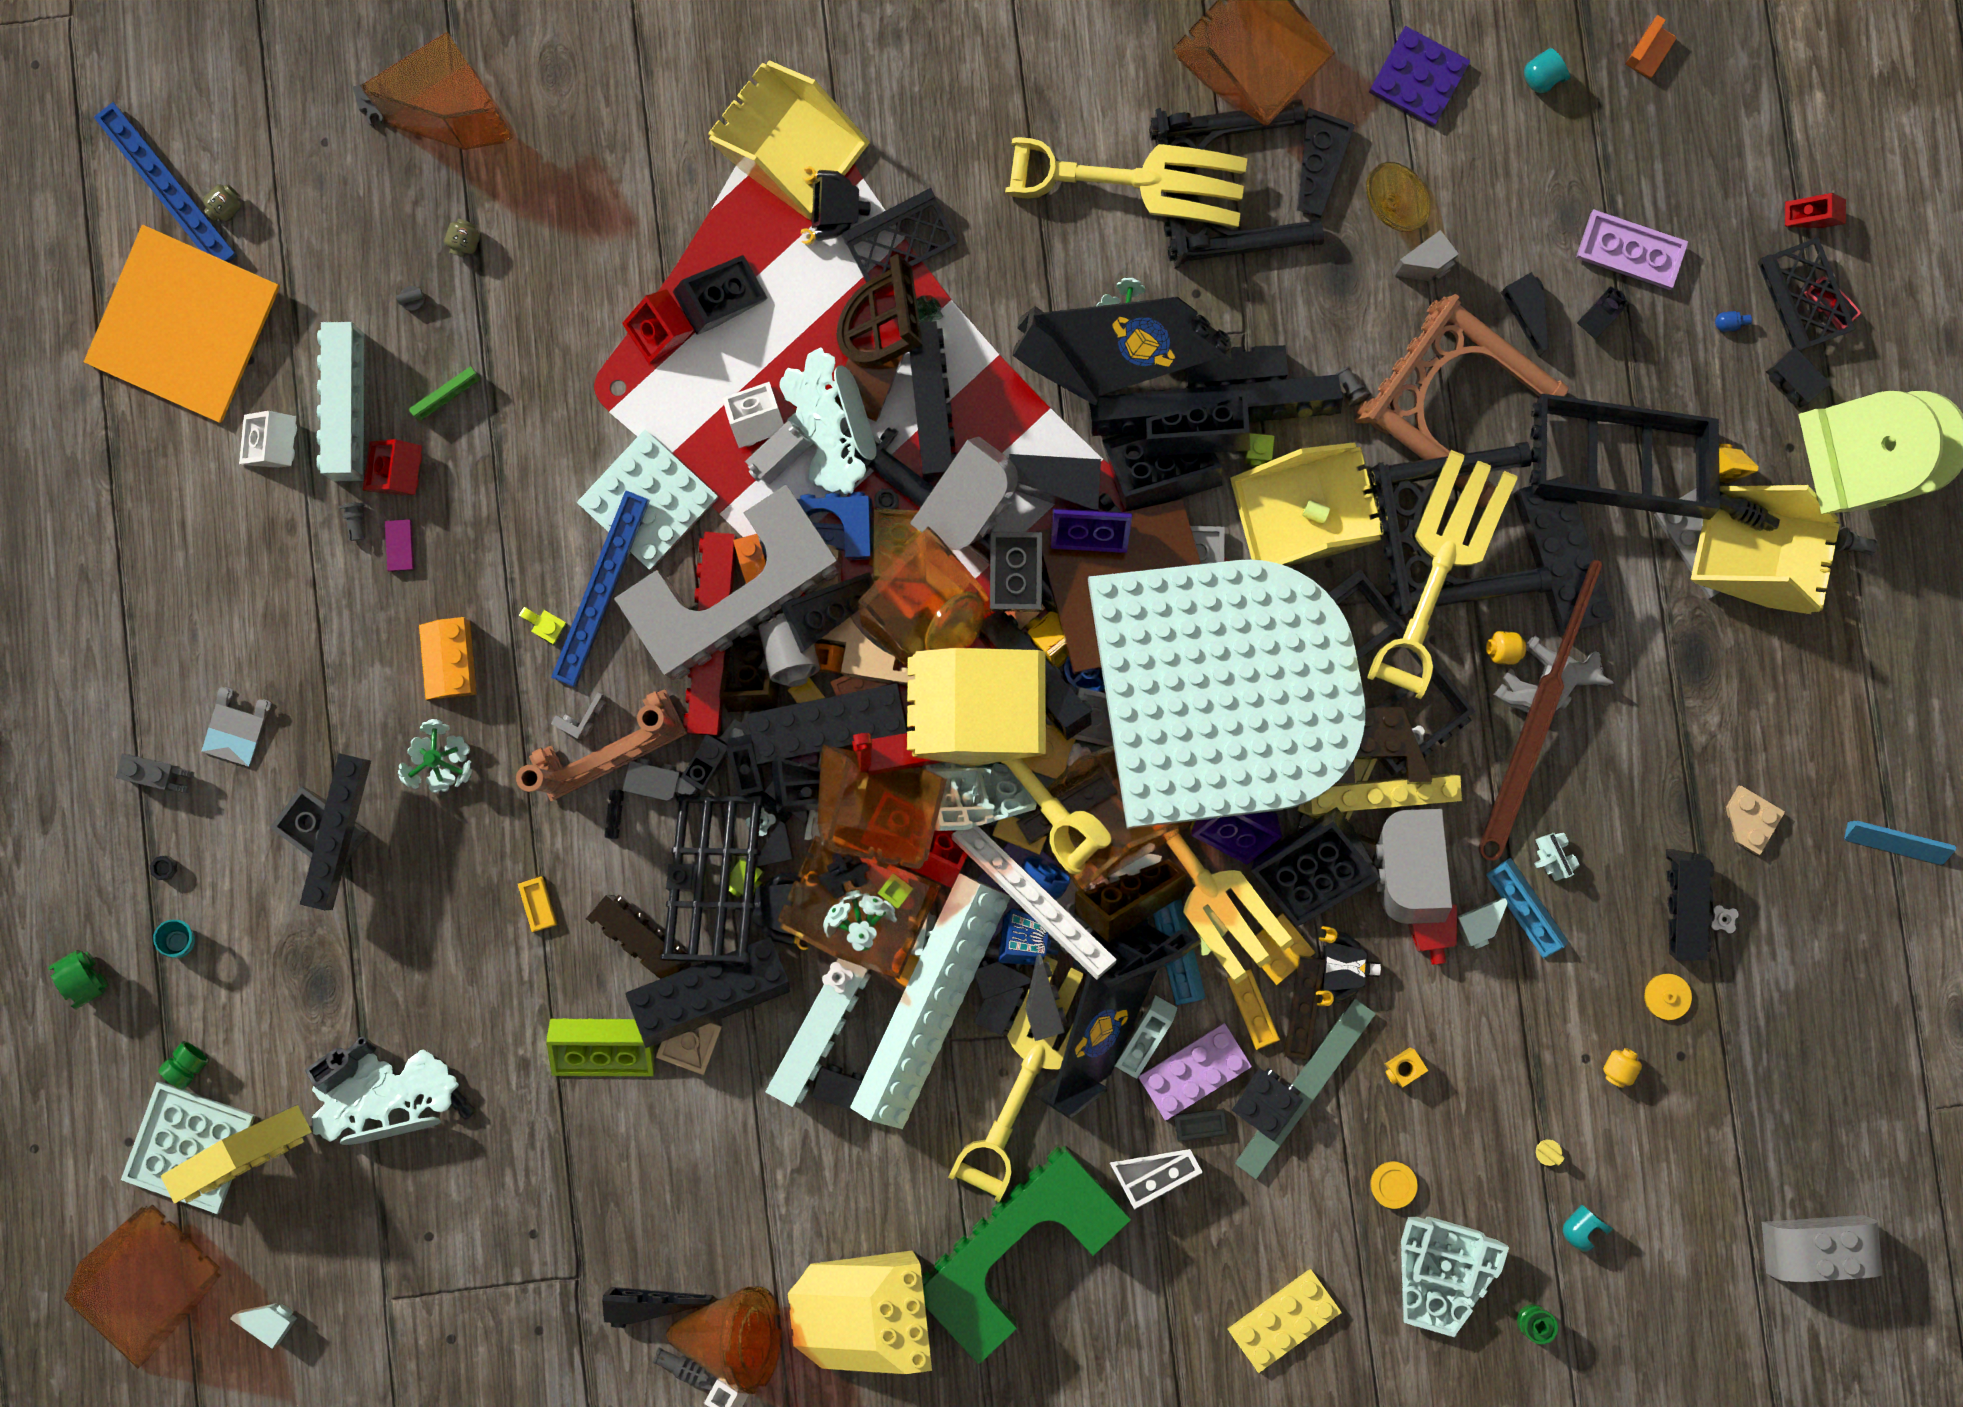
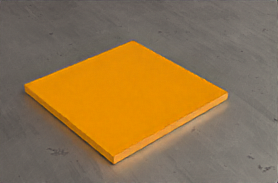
[84,225,280,423]

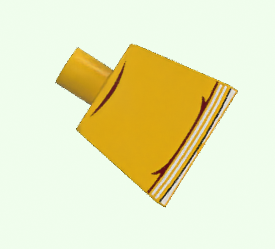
[1025,612,1068,668]

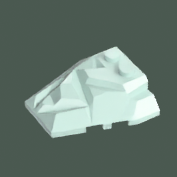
[922,762,1036,831]
[1401,1217,1509,1337]

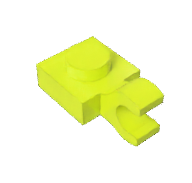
[519,607,567,644]

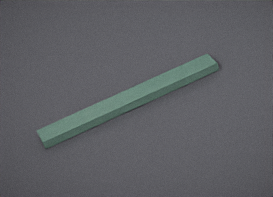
[1235,998,1376,1179]

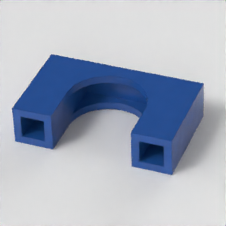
[797,492,874,561]

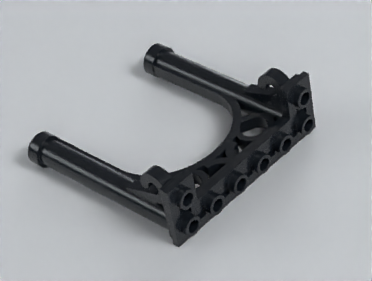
[1149,99,1324,268]
[1368,442,1552,617]

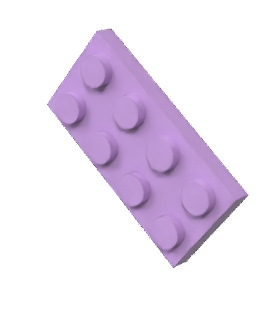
[1576,209,1688,290]
[1138,1023,1252,1121]

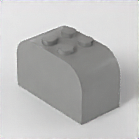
[910,436,1018,550]
[1373,809,1452,924]
[1762,1215,1883,1282]

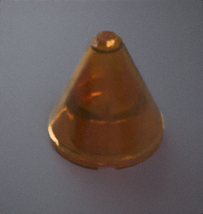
[667,1286,782,1394]

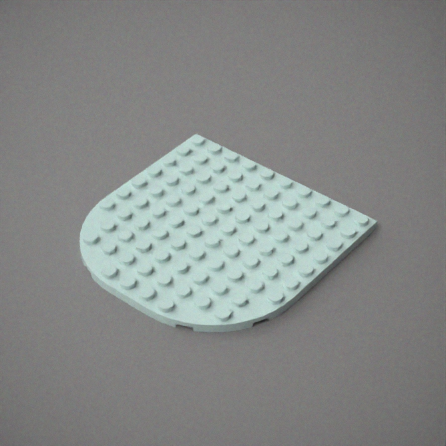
[1088,560,1365,829]

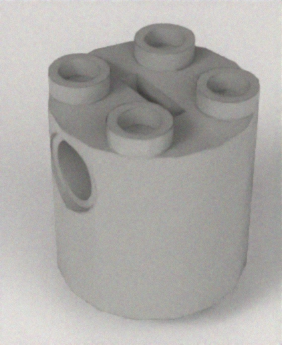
[758,613,820,687]

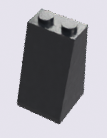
[1009,454,1101,511]

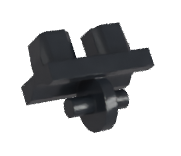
[817,853,870,899]

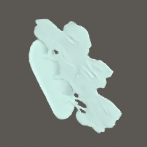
[780,348,877,494]
[312,1049,459,1145]

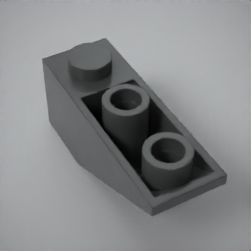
[1025,954,1067,1041]

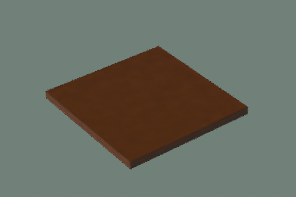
[1036,500,1201,675]

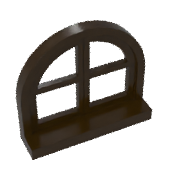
[837,254,923,367]

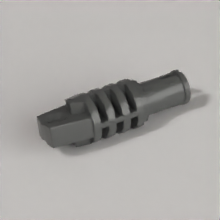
[653,1348,724,1390]

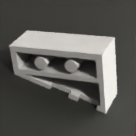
[1110,1149,1203,1210]

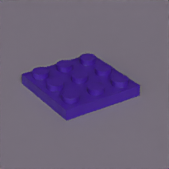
[1369,26,1470,127]

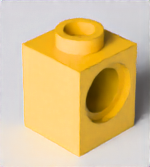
[1385,1047,1428,1087]

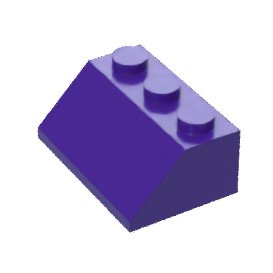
[1051,509,1132,553]
[1191,811,1282,865]

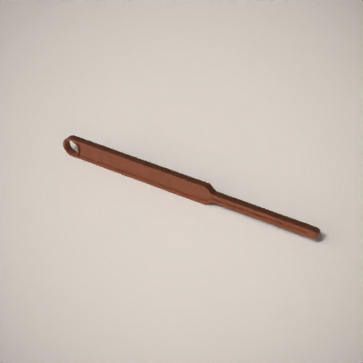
[1479,560,1602,861]

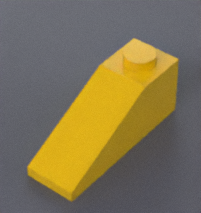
[1719,444,1759,483]

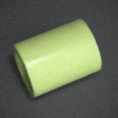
[1302,500,1330,524]

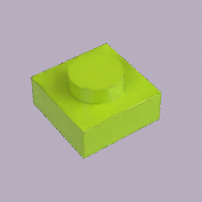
[878,873,914,909]

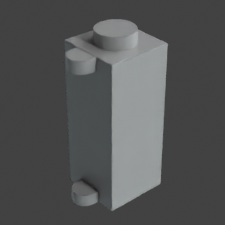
[745,421,813,485]

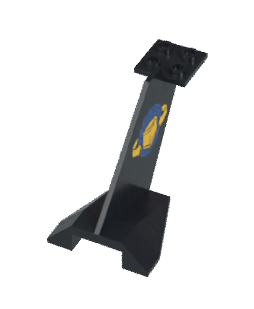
[1013,297,1231,405]
[1035,918,1201,1119]

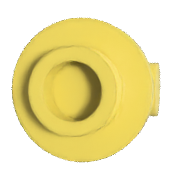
[1536,1139,1564,1166]

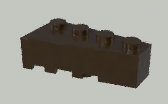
[1074,859,1186,942]
[586,895,688,979]

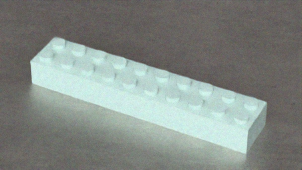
[850,873,1011,1129]

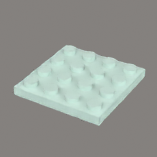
[577,429,719,571]
[121,1082,256,1214]

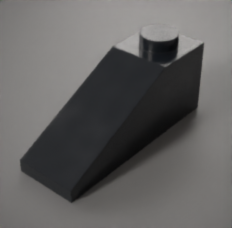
[1501,272,1548,356]

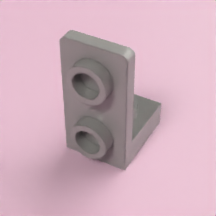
[551,692,606,740]

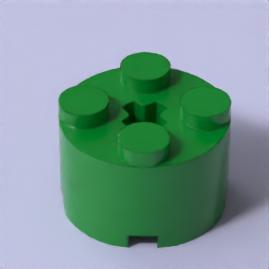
[48,950,109,1009]

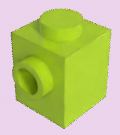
[1244,433,1274,467]
[729,857,765,898]

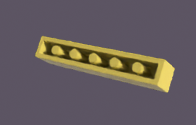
[1304,773,1462,814]

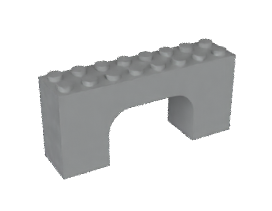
[614,485,842,680]

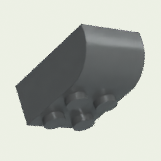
[990,532,1042,612]
[270,786,369,864]

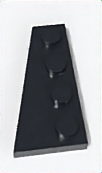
[1297,107,1355,218]
[781,572,879,653]

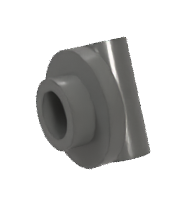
[396,286,425,311]

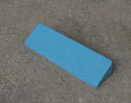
[1844,821,1956,865]
[1486,858,1568,959]
[1153,899,1205,1005]

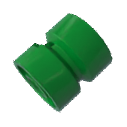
[158,1041,209,1090]
[1517,1304,1558,1344]

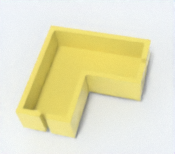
[161,1105,312,1204]

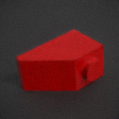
[1785,193,1846,228]

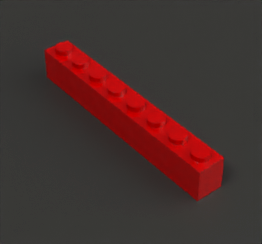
[683,532,737,737]

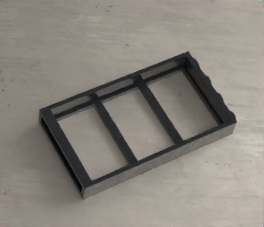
[1529,393,1720,520]
[1328,569,1475,776]

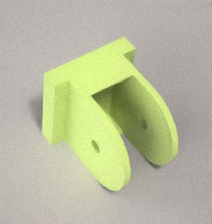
[1798,391,1963,514]

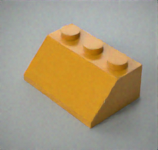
[419,617,477,700]

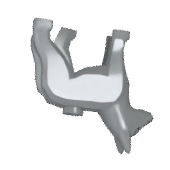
[1493,636,1614,714]

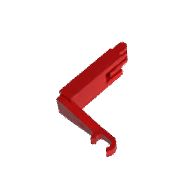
[852,733,942,776]

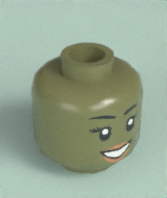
[203,184,241,222]
[444,218,481,258]

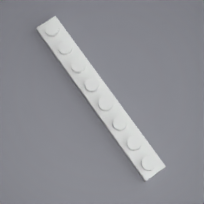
[952,826,1117,980]

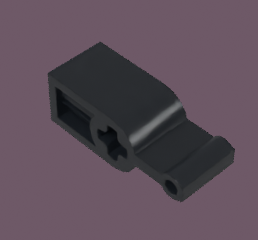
[305,1036,376,1095]

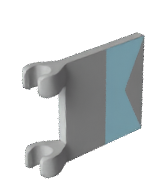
[201,687,272,767]

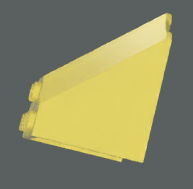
[788,1251,932,1374]

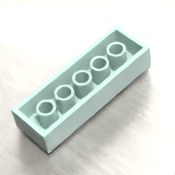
[317,322,364,481]
[765,953,871,1107]

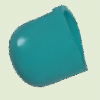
[1524,48,1570,93]
[153,920,195,959]
[1562,1204,1613,1252]

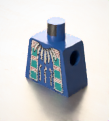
[998,909,1060,965]

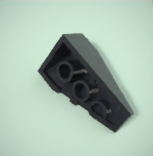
[602,1287,713,1328]

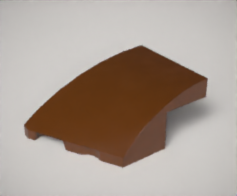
[835,348,905,422]

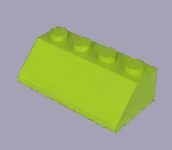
[546,1018,655,1076]

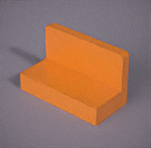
[1625,15,1676,79]

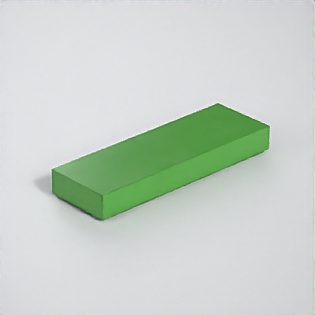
[409,366,481,421]

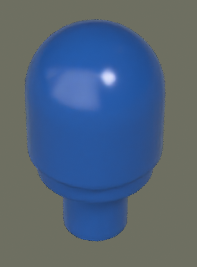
[1715,311,1752,332]

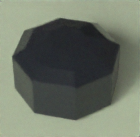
[875,489,898,513]
[150,856,177,880]

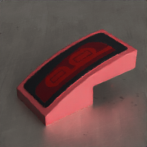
[1804,276,1861,330]

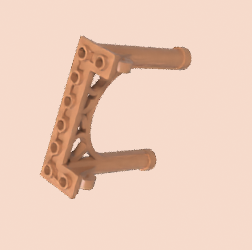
[1353,294,1569,508]
[516,689,687,802]

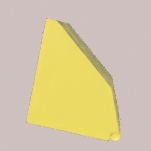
[708,61,870,220]
[1230,442,1382,567]
[1691,485,1840,614]
[907,648,1046,767]

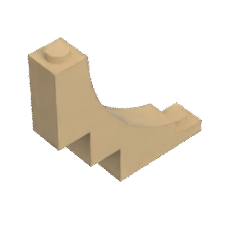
[812,544,915,687]

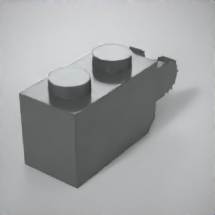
[116,753,195,793]
[623,758,698,802]

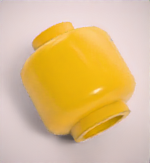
[1486,631,1526,665]
[1603,1048,1642,1088]

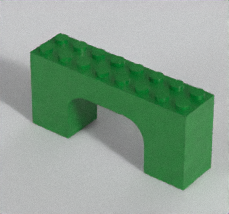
[922,1145,1131,1365]

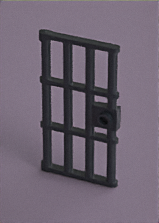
[660,796,765,964]

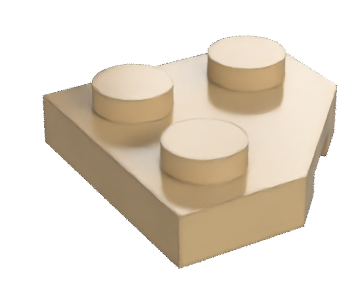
[1726,786,1785,855]
[656,1023,723,1075]

